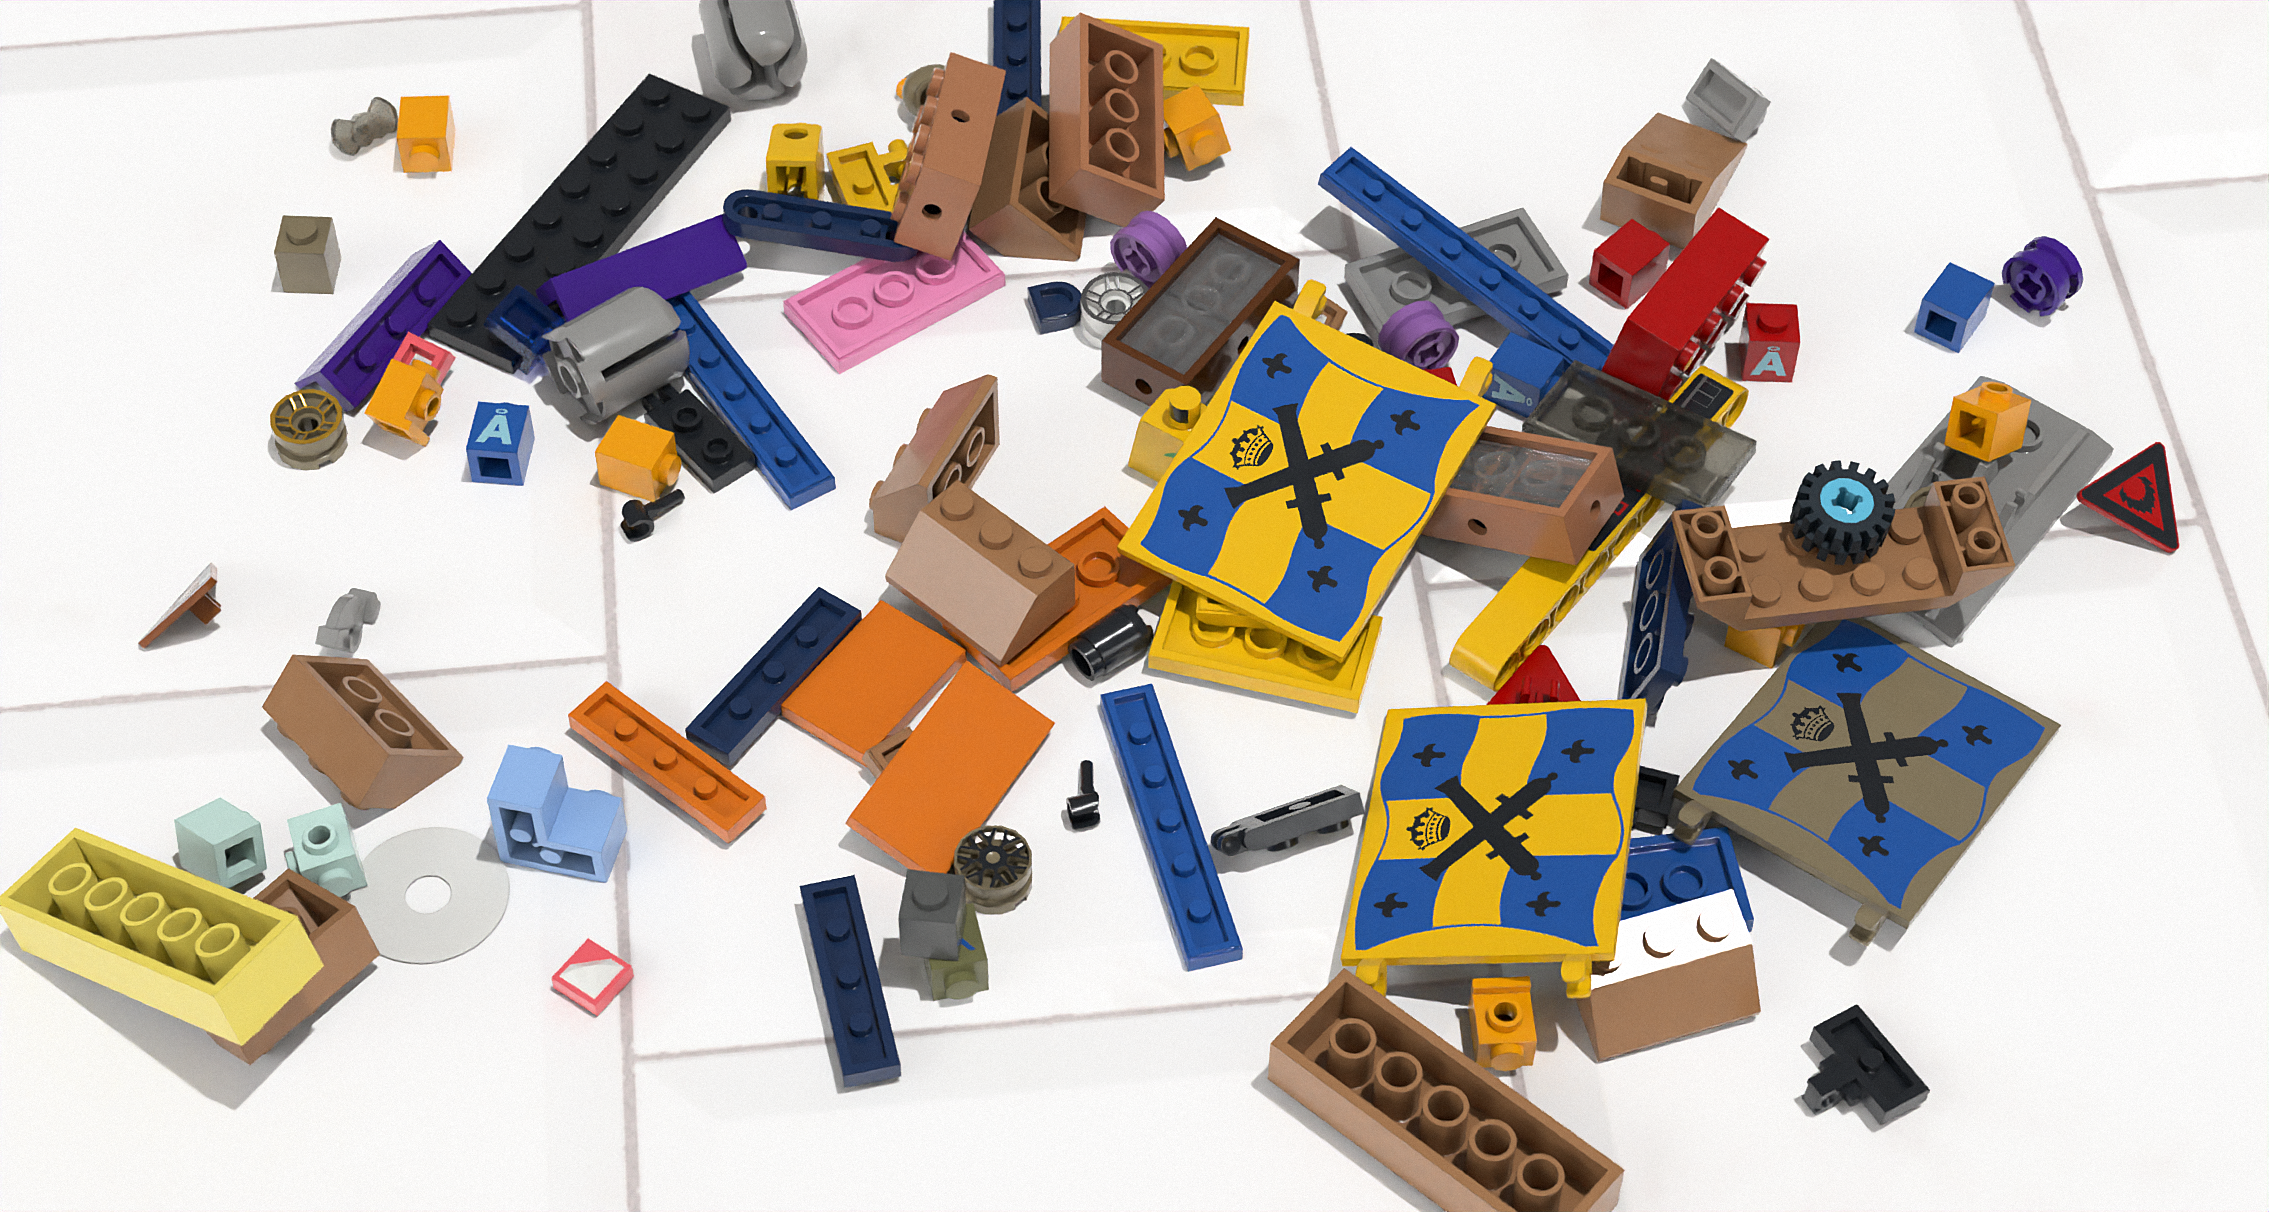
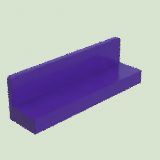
[535,214,748,322]
[294,239,472,412]

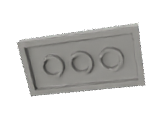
[1344,207,1569,333]

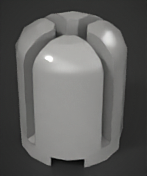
[698,0,808,100]
[542,287,690,425]

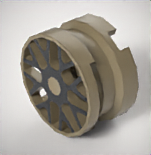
[954,825,1032,915]

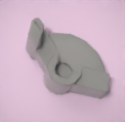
[315,588,381,653]

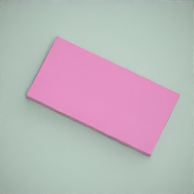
[783,231,1005,374]

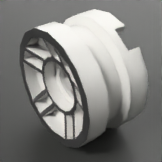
[1081,272,1149,348]

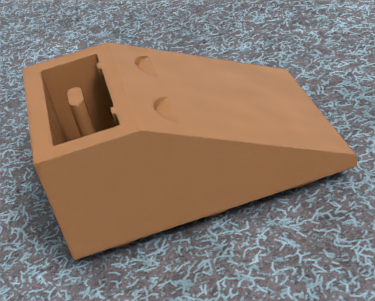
[1600,112,1748,249]

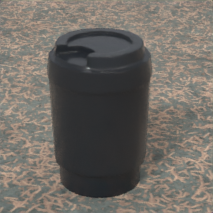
[1068,604,1154,681]

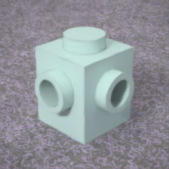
[174,797,267,889]
[285,803,368,897]

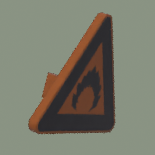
[138,562,222,649]

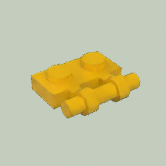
[826,139,908,212]

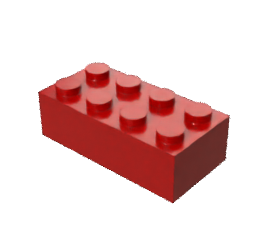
[1595,207,1770,418]

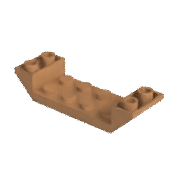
[1671,476,2015,631]

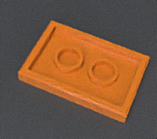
[781,600,967,768]

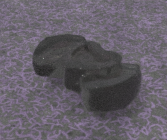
[330,96,399,156]

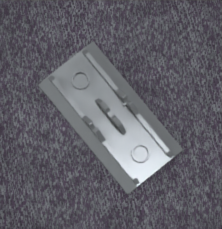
[1886,375,2114,648]

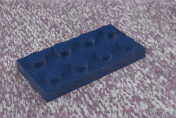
[1619,499,1703,717]

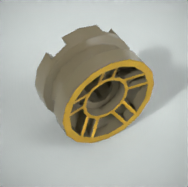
[270,389,348,471]

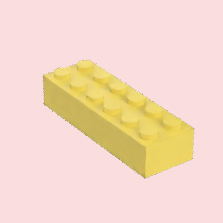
[0,827,324,1046]

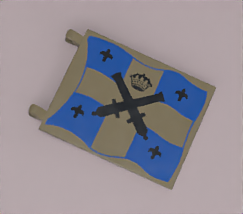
[1673,617,2061,946]

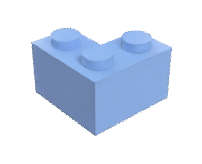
[487,744,627,883]

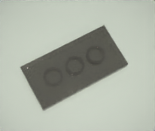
[1522,360,1757,508]

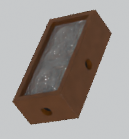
[1101,217,1300,407]

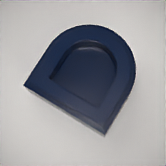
[1027,281,1082,335]

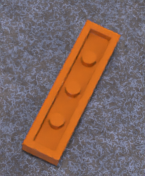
[568,681,767,844]

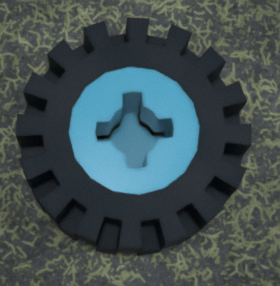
[1790,460,1896,565]

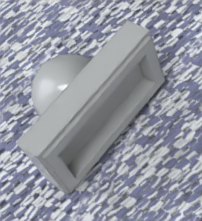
[1685,58,1771,143]

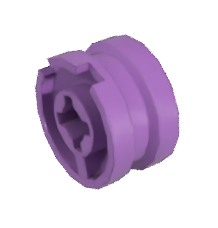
[1110,210,1187,289]
[1378,301,1459,370]

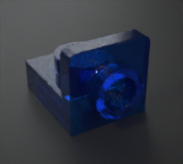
[483,284,566,376]

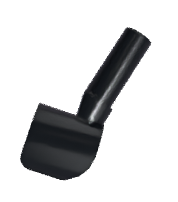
[620,489,685,542]
[1066,760,1101,830]

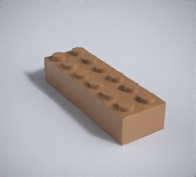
[1268,968,1625,1212]

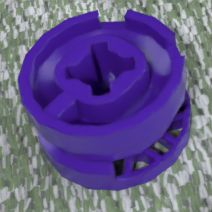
[2002,236,2084,317]

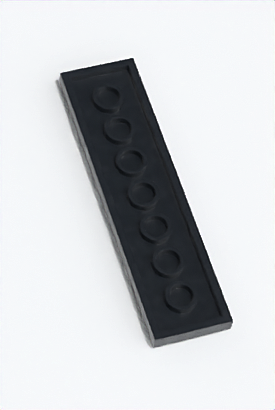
[427,73,731,374]

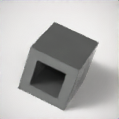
[898,869,967,961]

